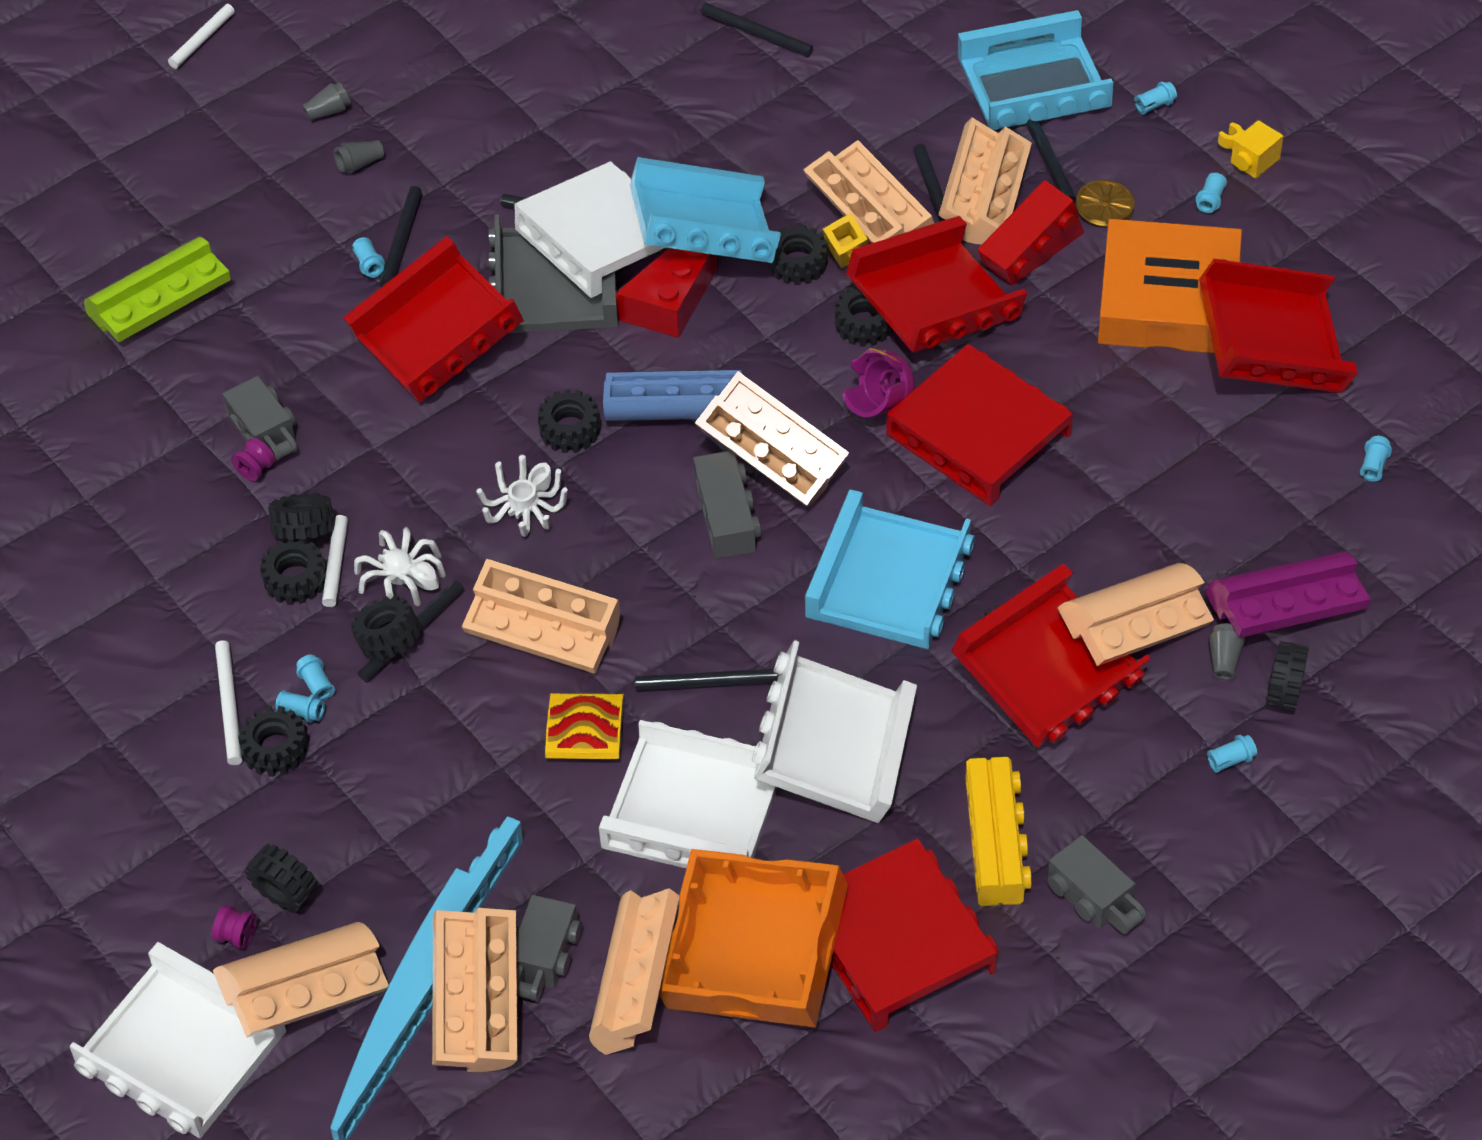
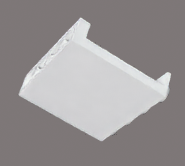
[515,161,666,298]
[752,640,917,823]
[599,720,778,868]
[69,942,286,1139]

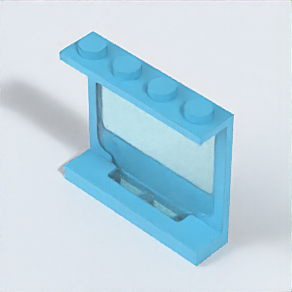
[958,10,1113,130]

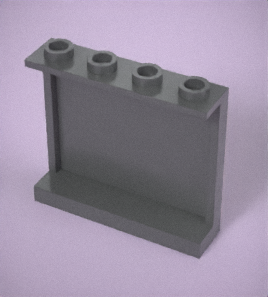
[489,214,618,333]

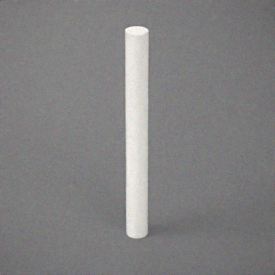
[215,641,242,765]

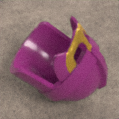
[843,348,915,417]

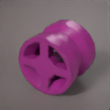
[231,438,276,482]
[212,904,257,950]

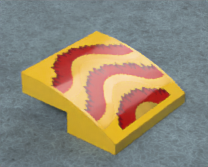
[545,693,624,759]

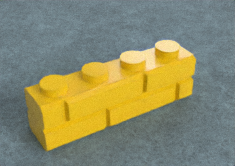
[965,757,1031,906]

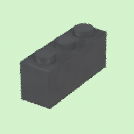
[693,451,761,559]

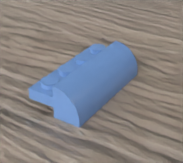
[603,370,742,421]

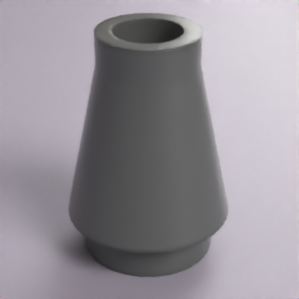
[302,82,352,122]
[334,140,384,174]
[1209,624,1245,681]

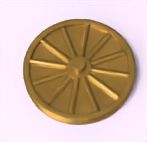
[1076,180,1135,227]

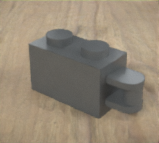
[222,376,297,462]
[1047,835,1147,934]
[516,895,582,1002]

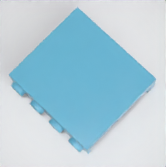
[630,157,781,263]
[805,489,975,649]

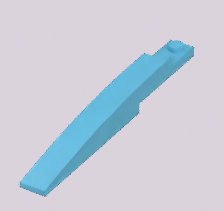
[330,816,523,1140]

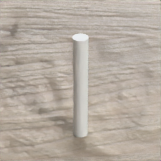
[168,4,235,69]
[322,515,348,607]

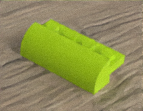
[84,236,231,342]

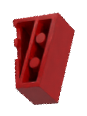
[977,180,1084,286]
[616,248,718,338]

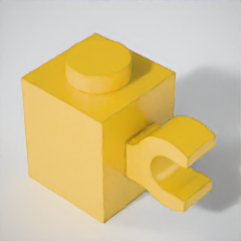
[1218,120,1283,179]
[823,213,868,269]

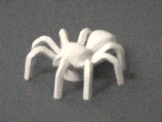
[476,455,568,538]
[354,527,446,606]

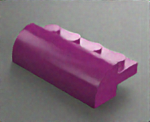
[1205,551,1371,638]

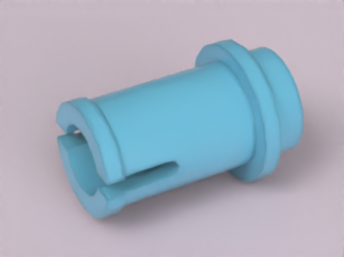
[1134,81,1177,115]
[1195,173,1227,213]
[352,237,385,278]
[1360,436,1392,482]
[296,654,335,700]
[275,690,325,723]
[1207,734,1257,773]

